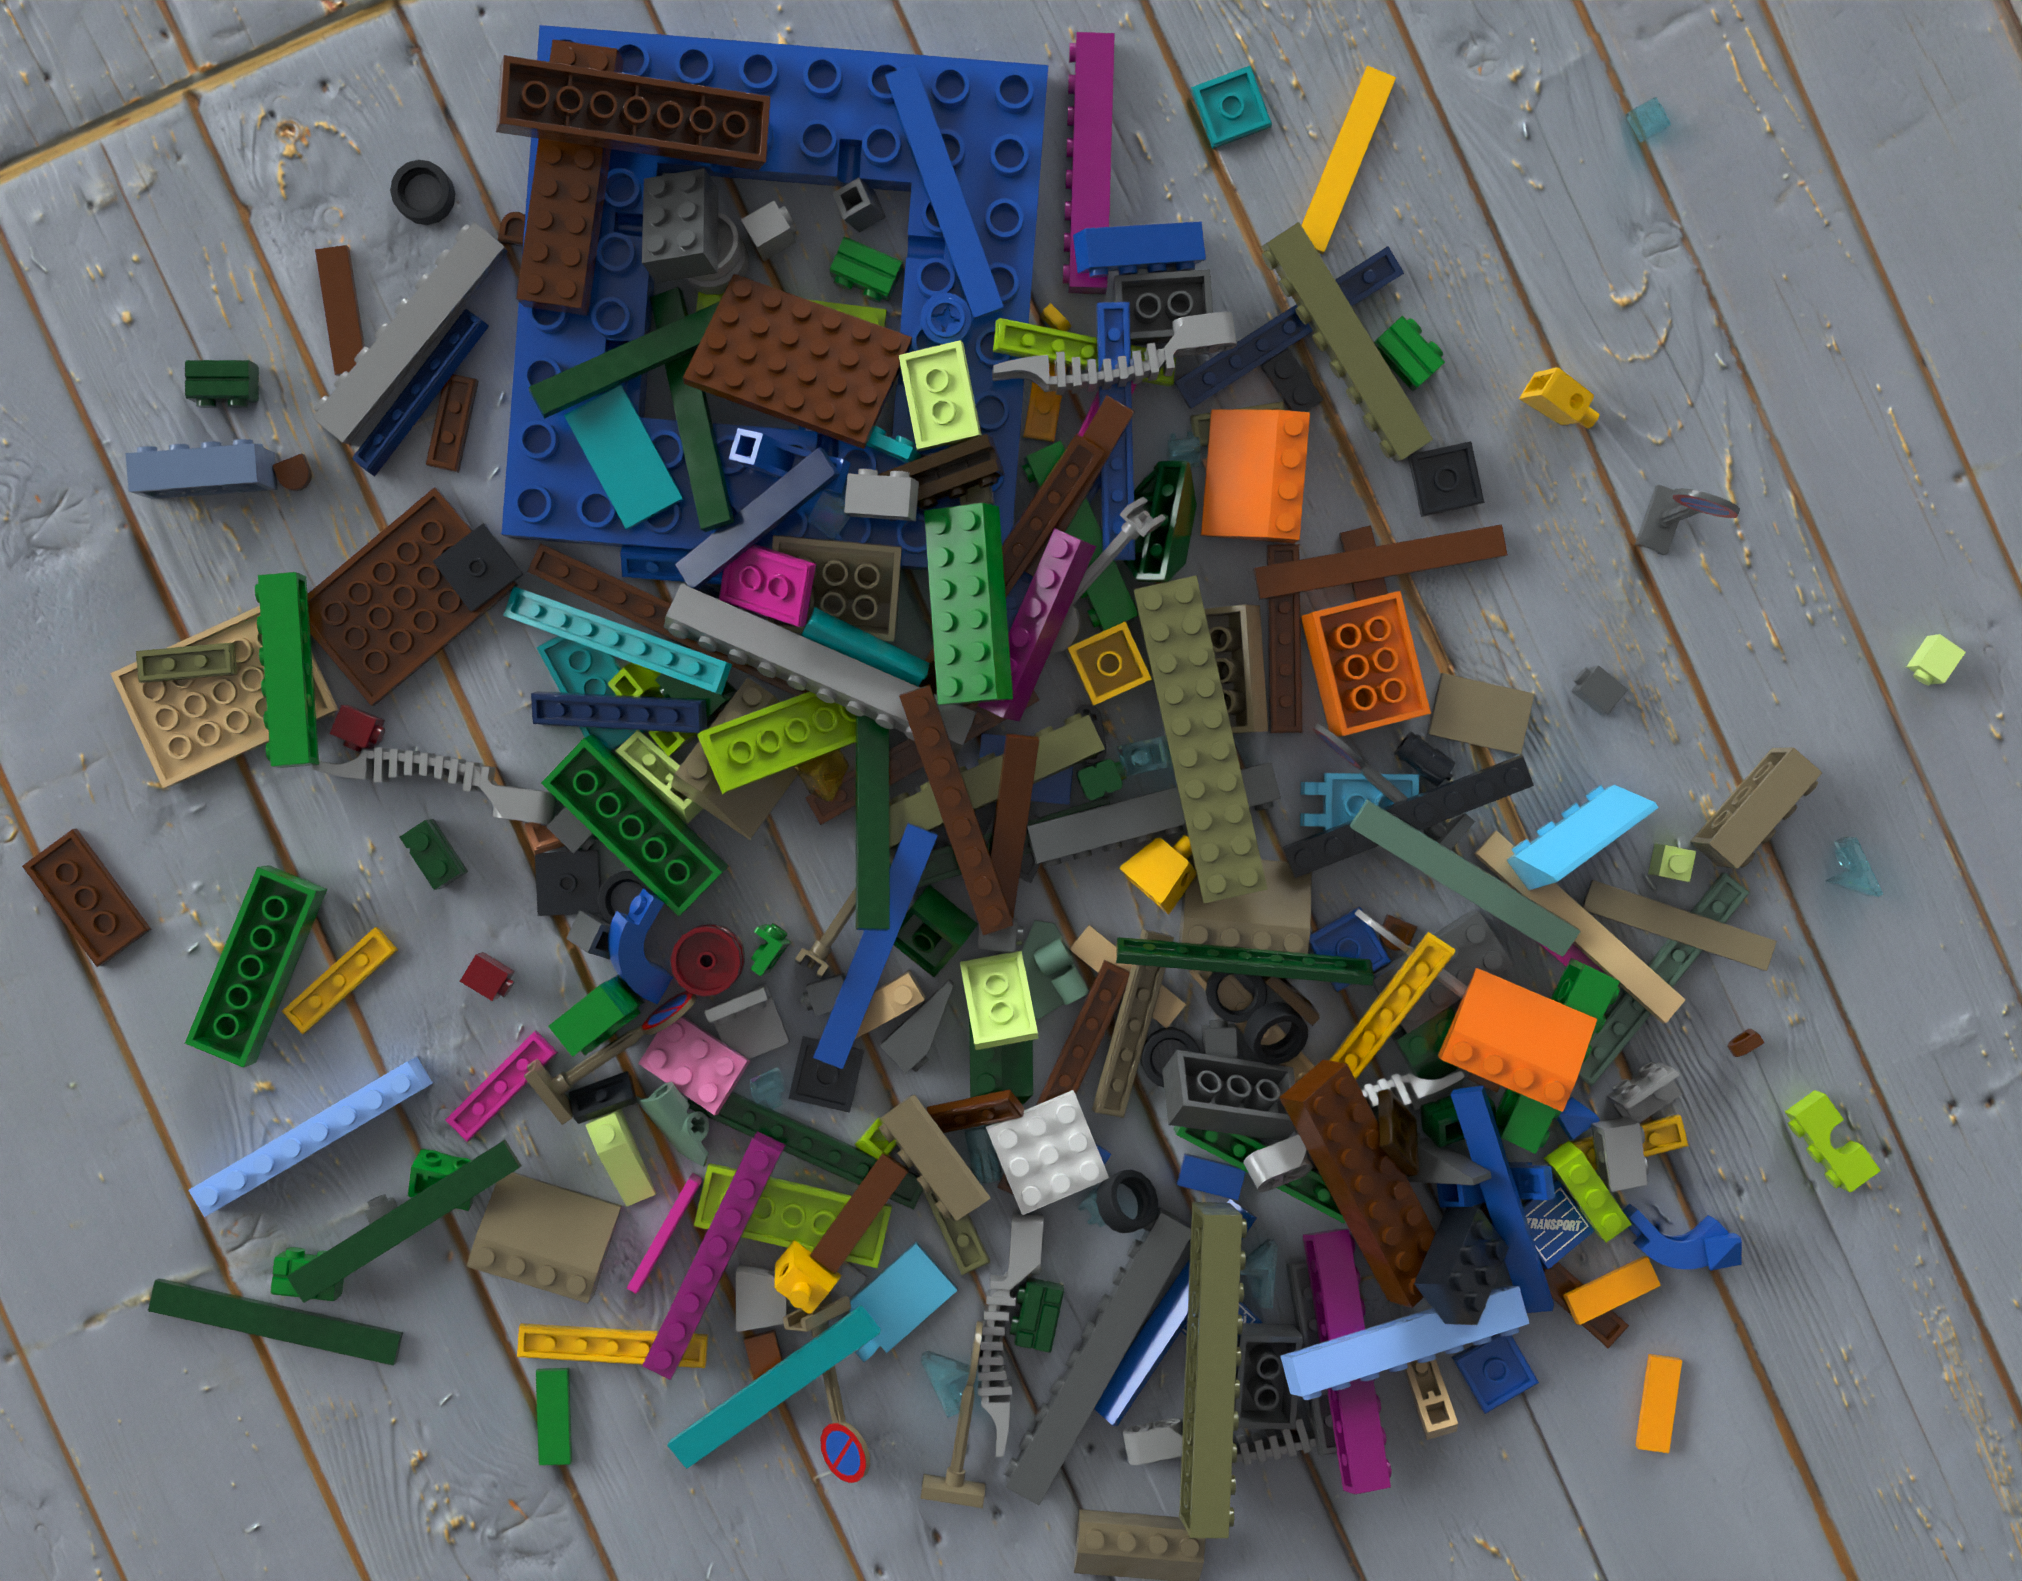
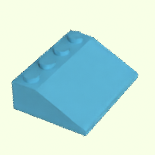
[1507,785,1659,890]

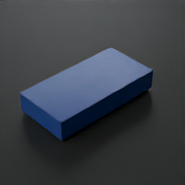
[1177,1153,1245,1200]

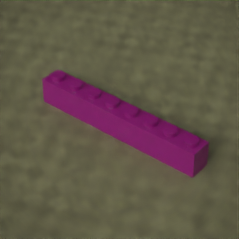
[1063,32,1115,294]
[642,1131,786,1380]
[1303,1229,1392,1494]

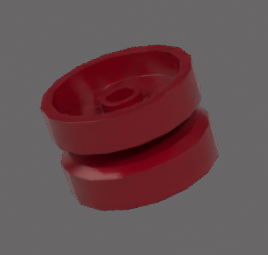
[670,924,745,997]

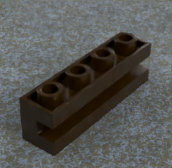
[878,434,1005,521]

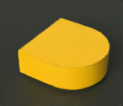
[1040,303,1072,331]

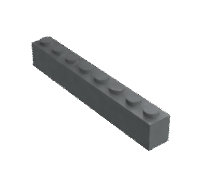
[1026,762,1281,868]

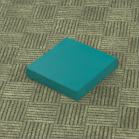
[1190,65,1272,149]

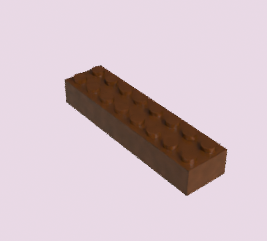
[516,40,624,316]
[496,55,770,170]
[1279,1059,1436,1308]

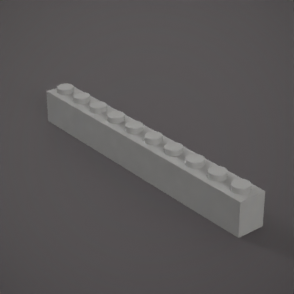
[664,583,977,755]

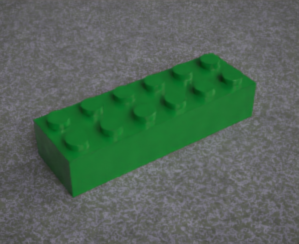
[924,503,1013,705]
[541,734,729,917]
[184,865,327,1068]
[1496,958,1620,1154]

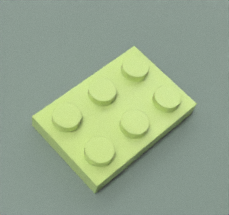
[899,340,981,451]
[960,951,1039,1050]

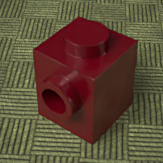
[329,705,385,752]
[459,952,515,1001]

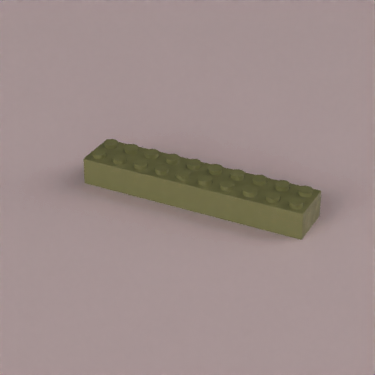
[1134,575,1268,904]
[1179,1202,1247,1538]

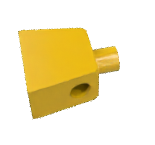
[1519,367,1600,429]
[1119,835,1196,915]
[774,1240,842,1314]

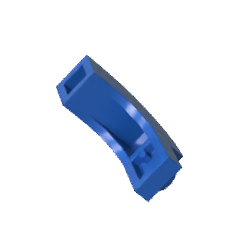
[728,428,851,494]
[608,888,673,1004]
[1436,1162,1555,1208]
[1622,1204,1730,1270]

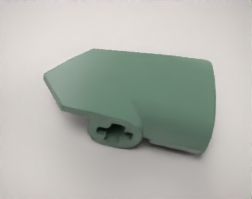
[1022,920,1089,1020]
[636,1082,710,1167]

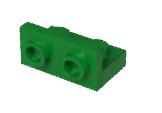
[750,923,791,976]
[408,1149,473,1211]

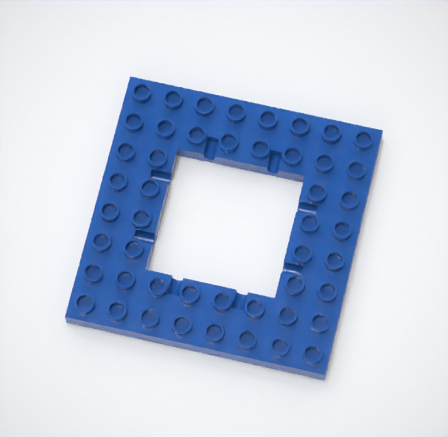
[501,25,1048,571]

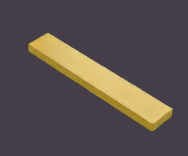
[1301,65,1396,255]
[1330,932,1455,1080]
[517,1323,708,1368]

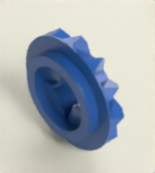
[920,293,972,345]

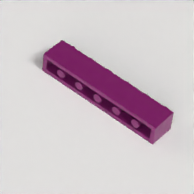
[977,528,1096,722]

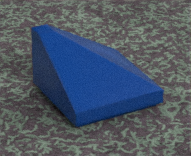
[1557,1097,1600,1140]
[1703,1233,1742,1271]

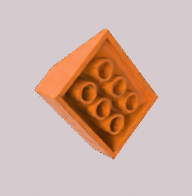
[1200,409,1310,544]
[1301,591,1431,737]
[1438,968,1597,1112]

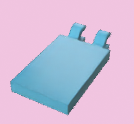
[1300,773,1419,831]
[847,1241,958,1362]

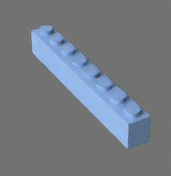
[188,1057,433,1217]
[1280,1285,1529,1400]

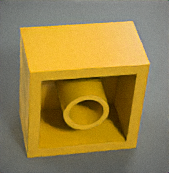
[1067,621,1152,706]

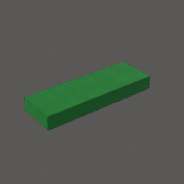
[536,1368,572,1465]

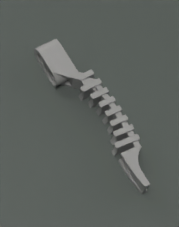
[992,312,1237,395]
[312,747,555,824]
[1243,1071,1465,1192]
[978,1213,1044,1457]
[1122,1410,1316,1467]

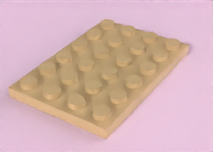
[110,606,339,788]

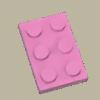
[638,1016,750,1115]

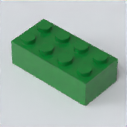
[548,975,645,1057]

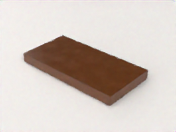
[22,829,152,967]

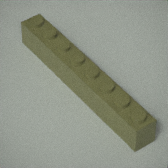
[1261,222,1433,461]
[889,713,1105,850]

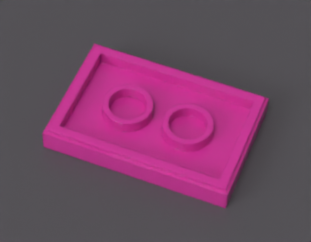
[719,544,816,627]

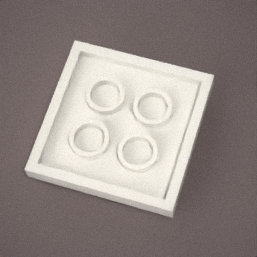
[986,1090,1109,1215]

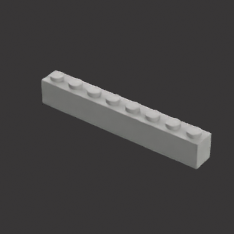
[312,222,508,445]

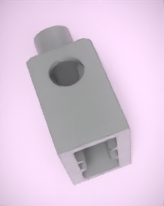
[736,1265,794,1332]

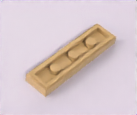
[1069,925,1186,1029]

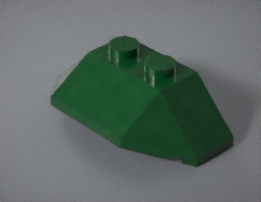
[1123,461,1197,582]
[969,1016,1033,1125]

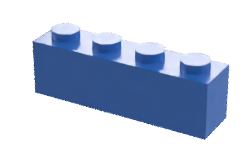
[1073,221,1206,278]

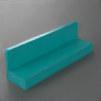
[801,608,929,687]

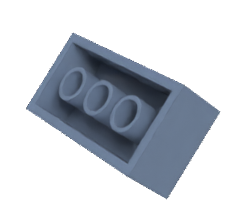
[125,439,278,499]

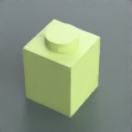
[1906,634,1966,686]
[1648,844,1696,882]

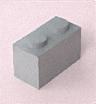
[741,200,797,262]
[844,469,919,521]
[1591,1117,1649,1192]

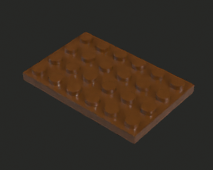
[683,274,912,449]
[308,487,518,706]

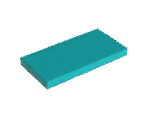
[564,385,684,530]
[536,636,648,751]

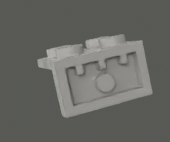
[704,984,789,1059]
[1607,1062,1683,1123]

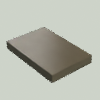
[1427,673,1535,755]

